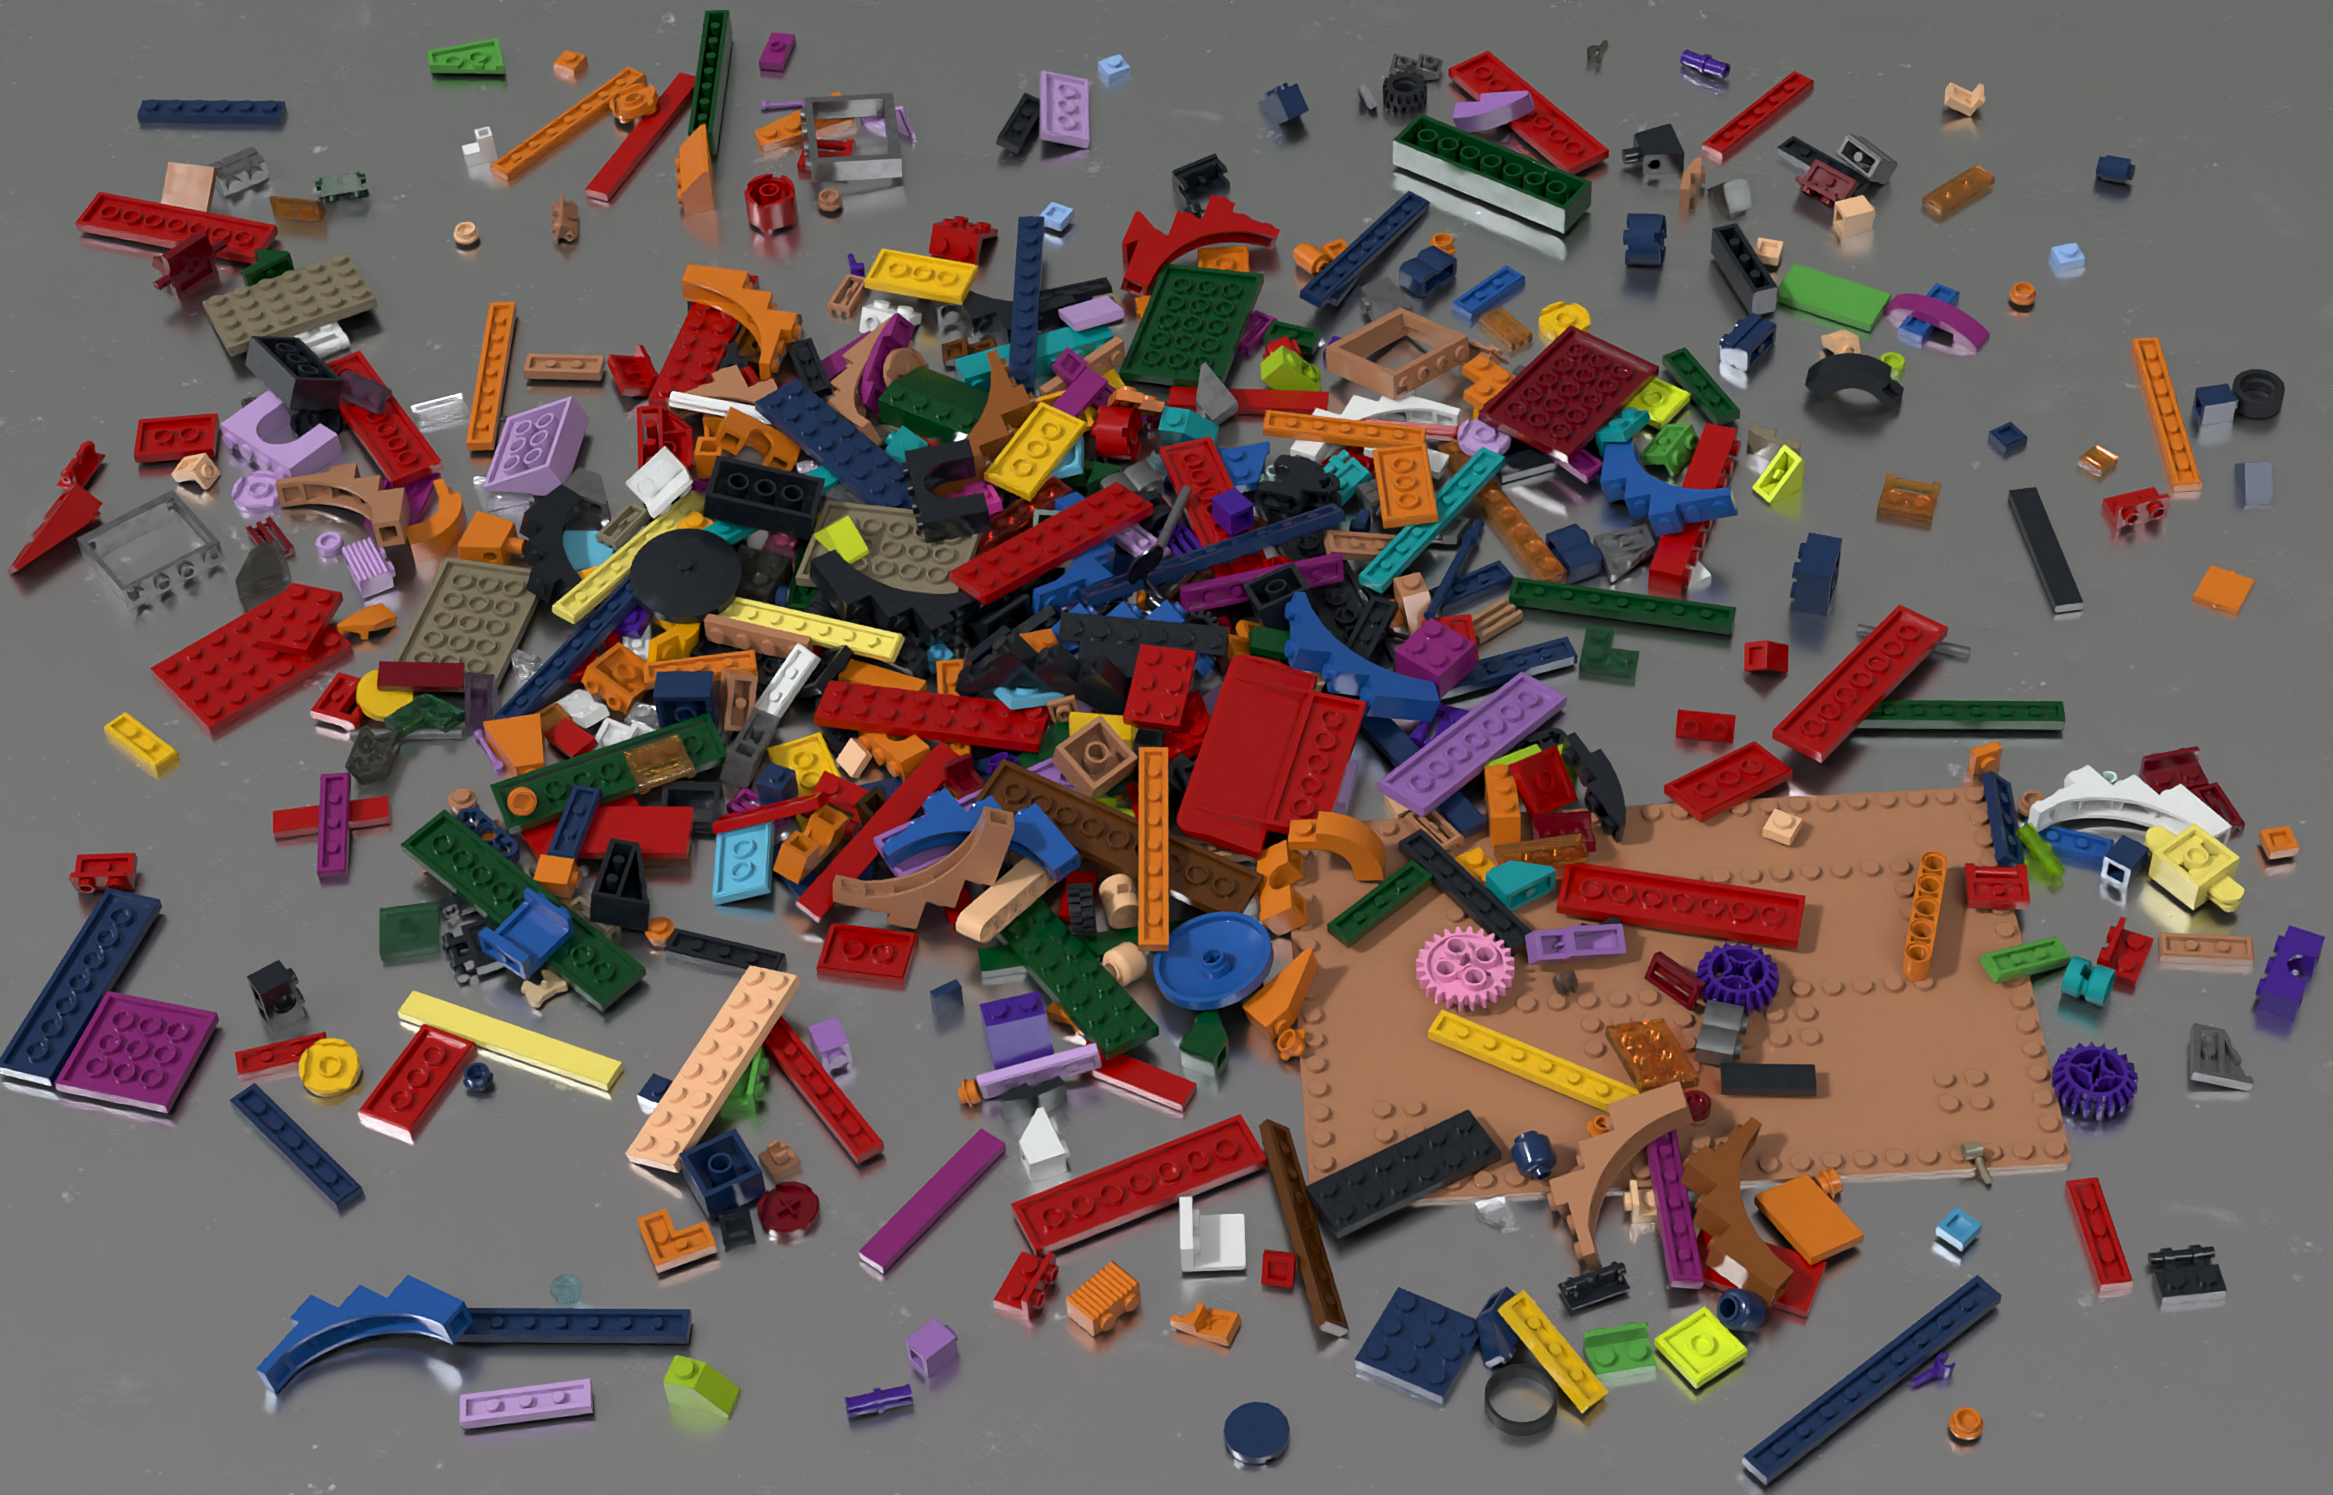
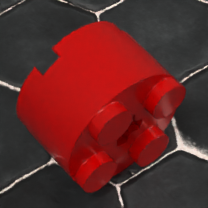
[744,174,798,233]
[1091,405,1142,460]

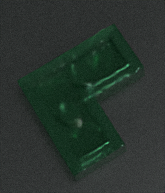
[1579,625,1640,679]
[384,693,466,737]

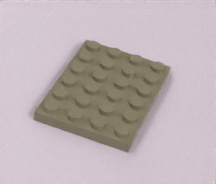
[202,253,378,357]
[795,500,983,594]
[393,557,541,697]

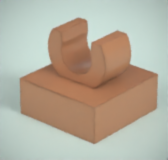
[758,1139,802,1183]

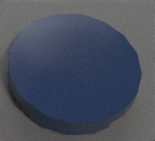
[1223,1402,1290,1464]

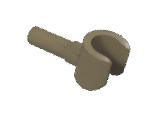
[1960,1142,1993,1184]

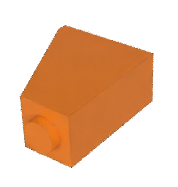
[483,713,547,777]

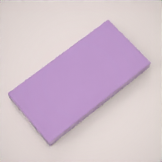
[1040,70,1090,149]

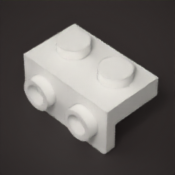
[859,300,922,333]

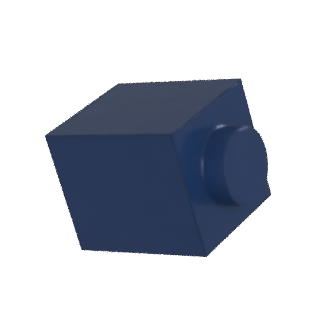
[2192,383,2238,426]
[756,762,799,806]
[2101,835,2149,889]

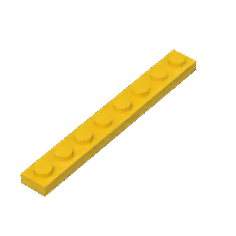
[1428,1010,1643,1113]

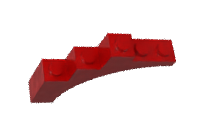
[1120,194,1280,297]

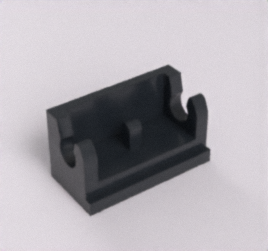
[1172,153,1230,205]

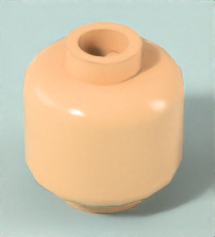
[1102,942,1147,986]

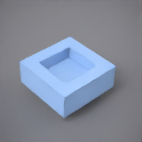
[1098,54,1131,82]
[1039,202,1074,231]
[2050,243,2085,271]

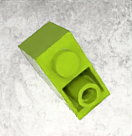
[1260,345,1322,391]

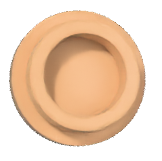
[454,222,479,245]

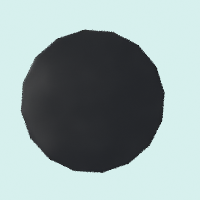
[290,409,344,439]

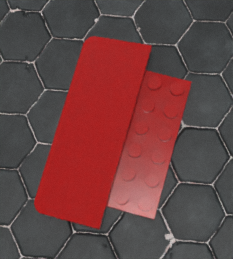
[1176,654,1367,860]

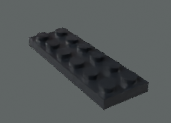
[1305,1109,1502,1238]

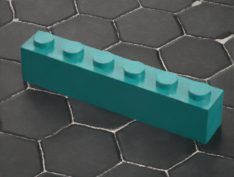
[955,324,1113,392]

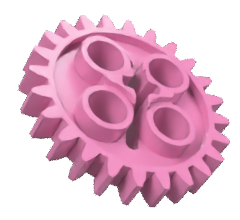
[1416,926,1515,1011]

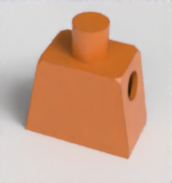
[457,511,528,565]

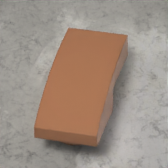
[1679,157,1706,209]
[1046,695,1082,724]

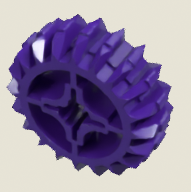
[1696,941,1780,1016]
[2051,1041,2138,1121]

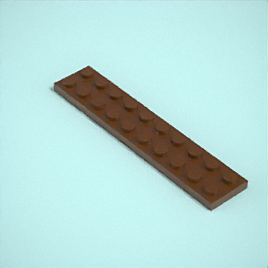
[974,759,1264,914]

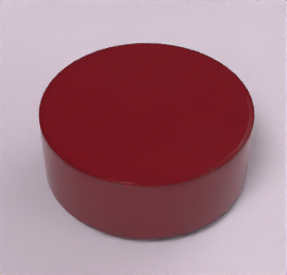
[1685,1090,1711,1122]

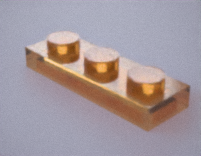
[1494,833,1589,866]

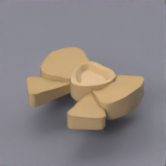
[521,970,568,1008]

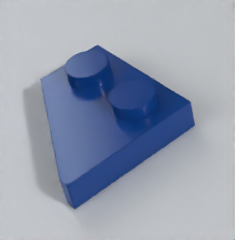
[1219,441,1270,493]

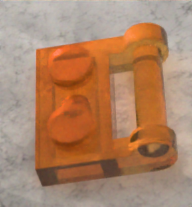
[1877,473,1942,524]
[624,734,696,795]

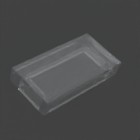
[411,393,469,429]

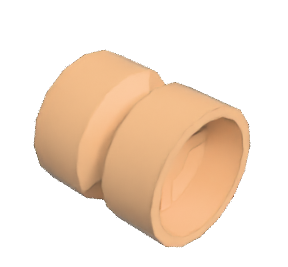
[1099,874,1138,929]

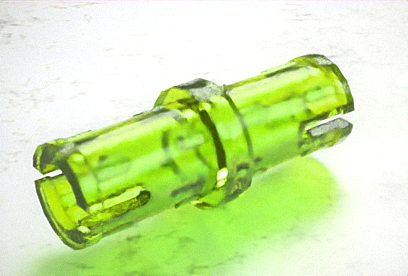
[2015,822,2067,881]

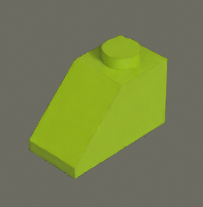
[663,1355,741,1419]

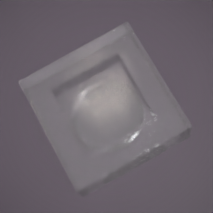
[511,649,542,680]
[624,701,659,729]

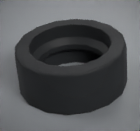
[2231,369,2285,418]

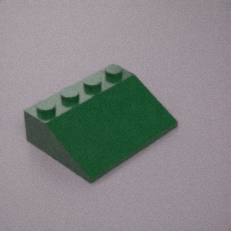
[878,366,990,444]

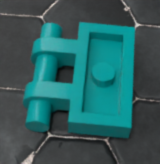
[1323,449,1372,506]

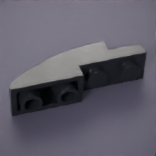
[1561,732,1626,843]

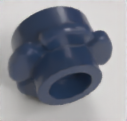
[463,1062,493,1091]

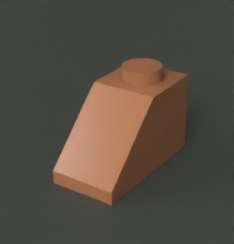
[1393,572,1431,636]
[719,668,758,731]

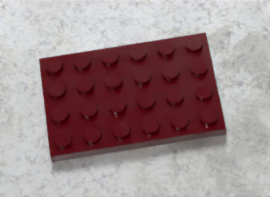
[1478,325,1659,464]

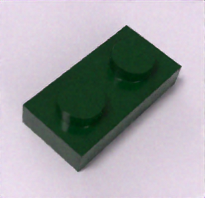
[1263,320,1322,355]

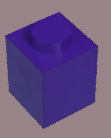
[1212,487,1254,537]

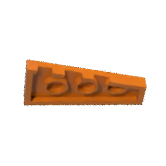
[754,91,856,153]

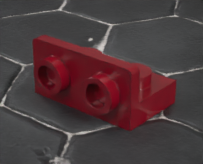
[2139,746,2209,795]

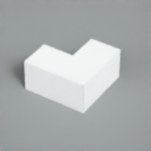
[462,126,498,167]

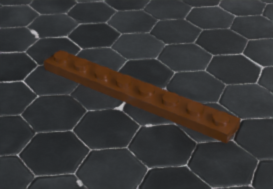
[1259,1119,1349,1337]

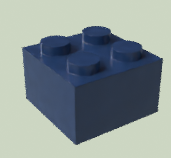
[1790,532,1842,617]
[653,671,720,731]
[679,1128,766,1220]

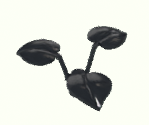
[1099,545,1174,616]

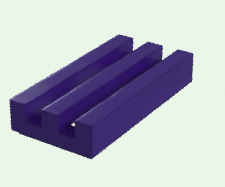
[1158,521,1202,557]

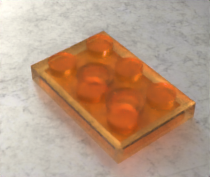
[1605,1018,1700,1093]

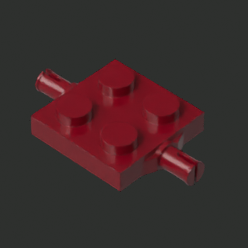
[153,230,228,299]

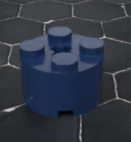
[1623,213,1667,266]

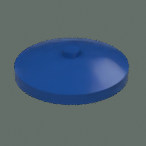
[1153,911,1274,1010]

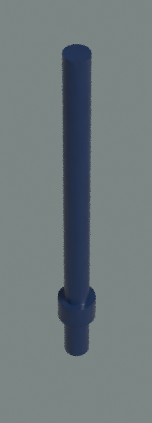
[1424,519,1485,620]

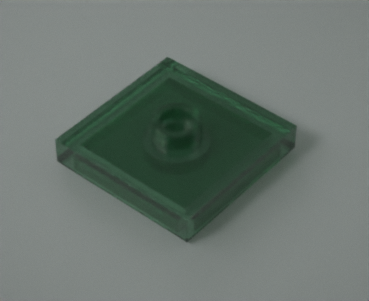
[379,901,441,960]

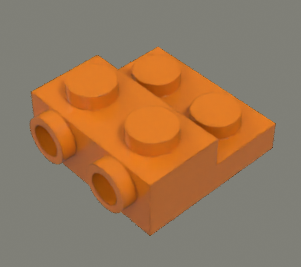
[581,642,649,714]

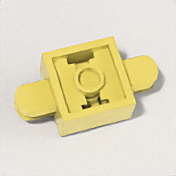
[2144,823,2245,912]

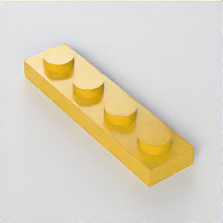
[1497,1290,1609,1413]

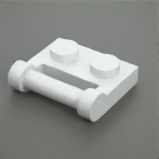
[290,321,350,356]

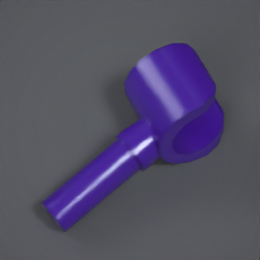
[847,253,865,277]
[1910,1352,1956,1388]

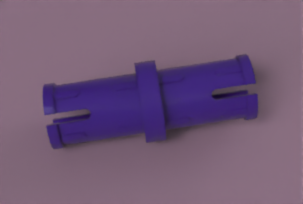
[1680,49,1731,79]
[844,1384,913,1419]

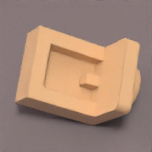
[1944,82,1986,116]

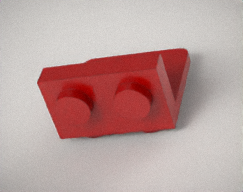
[928,216,998,265]

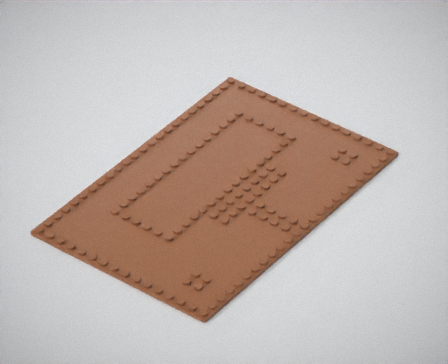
[1284,786,2072,1208]

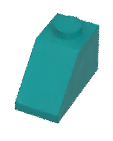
[1158,406,1220,445]
[1485,860,1556,912]

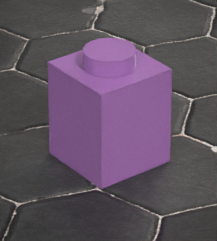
[808,1017,852,1071]
[905,1318,959,1378]

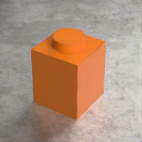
[533,854,582,898]

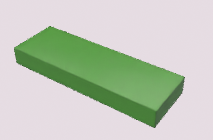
[1979,936,2072,984]

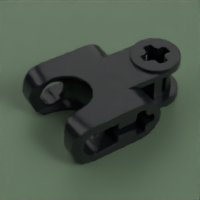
[1256,454,1342,514]

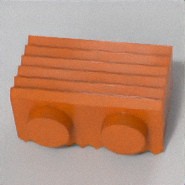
[1066,1261,1141,1337]

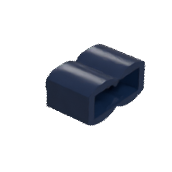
[1399,246,1457,297]
[1545,524,1604,583]

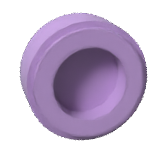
[315,532,344,558]

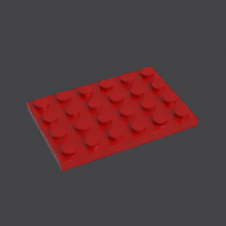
[150,589,353,735]

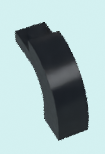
[1805,353,1904,411]

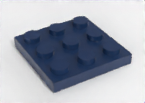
[1354,1287,1480,1404]

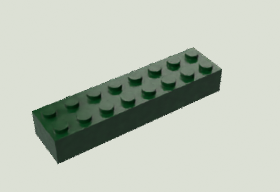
[1393,113,1592,233]

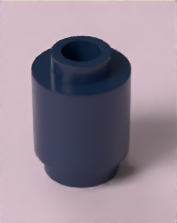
[2096,155,2135,184]

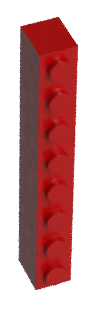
[1648,423,1741,596]

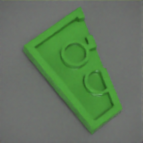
[426,38,506,74]

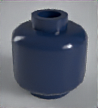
[1511,1131,1557,1180]
[1716,1288,1766,1333]

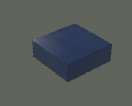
[1988,422,2028,454]
[930,979,964,1018]

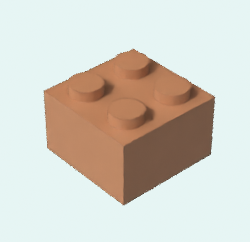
[1052,715,1138,800]

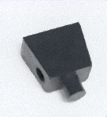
[1622,123,1685,175]

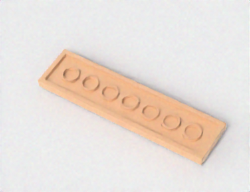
[625,965,802,1173]

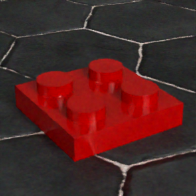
[1509,745,1578,819]

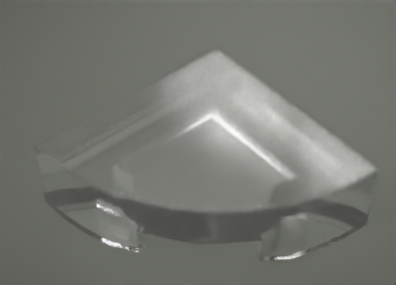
[1475,1195,1515,1228]

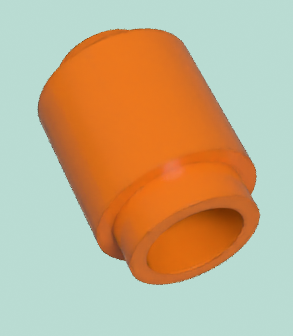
[1293,242,1330,277]

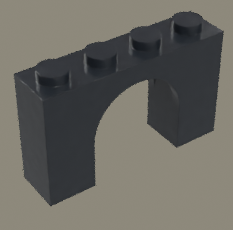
[901,439,991,543]

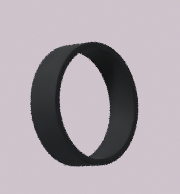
[1484,1364,1558,1436]

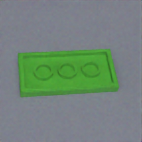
[1776,263,1891,332]

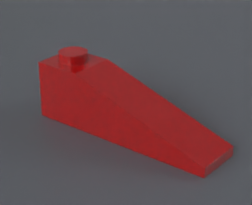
[7,483,103,574]

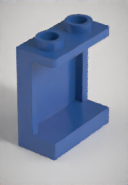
[478,888,575,980]

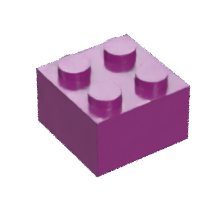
[1395,618,1476,700]

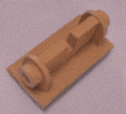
[551,193,578,244]
[1461,340,1509,366]

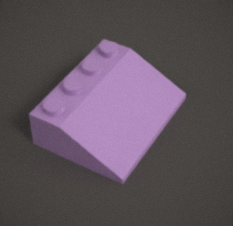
[483,396,590,496]

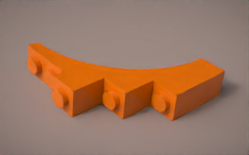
[682,264,802,380]

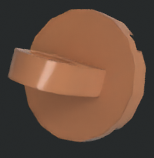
[883,347,928,389]

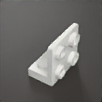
[626,446,693,519]
[1179,1196,1246,1272]

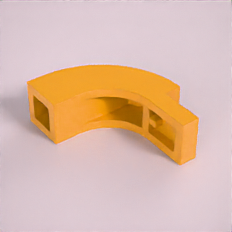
[647,617,701,663]

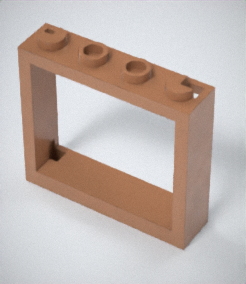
[1325,307,1469,400]

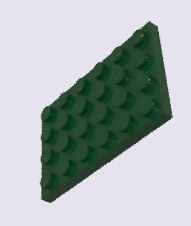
[1119,263,1264,388]

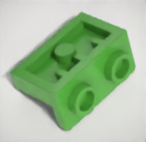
[1640,423,1699,476]
[719,1047,769,1113]
[1583,1322,1657,1382]

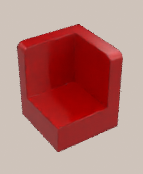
[1744,640,1789,673]

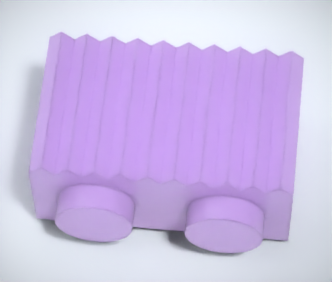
[342,537,396,598]

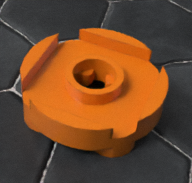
[609,83,659,124]

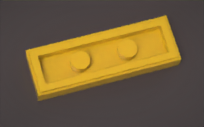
[103,711,180,774]

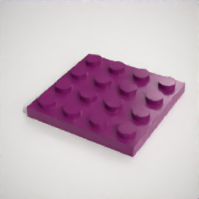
[55,991,219,1113]

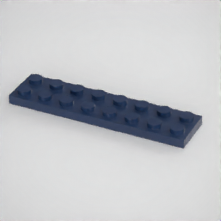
[755,379,934,510]
[0,888,162,1086]

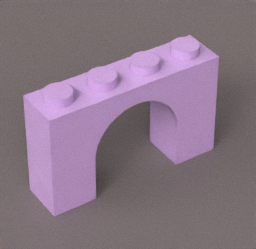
[220,390,343,479]

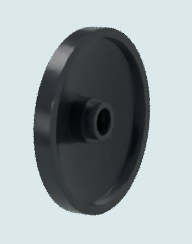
[630,528,742,624]

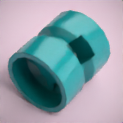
[2061,955,2116,1007]

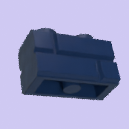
[1719,312,1777,372]

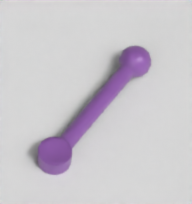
[760,99,804,110]
[474,729,505,773]

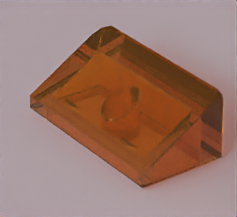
[269,196,326,222]

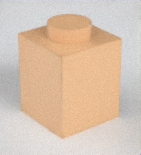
[1833,195,1876,237]

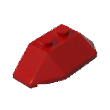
[637,404,694,471]

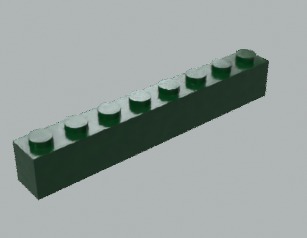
[688,10,733,155]

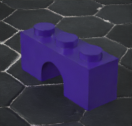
[2255,925,2325,1021]

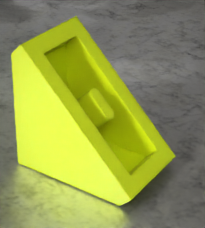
[1752,444,1805,504]
[814,515,869,564]

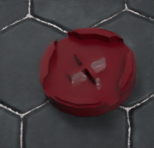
[757,1181,820,1239]

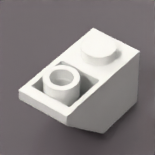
[1019,1107,1070,1184]

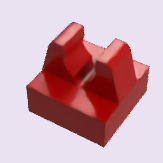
[1261,1249,1297,1288]

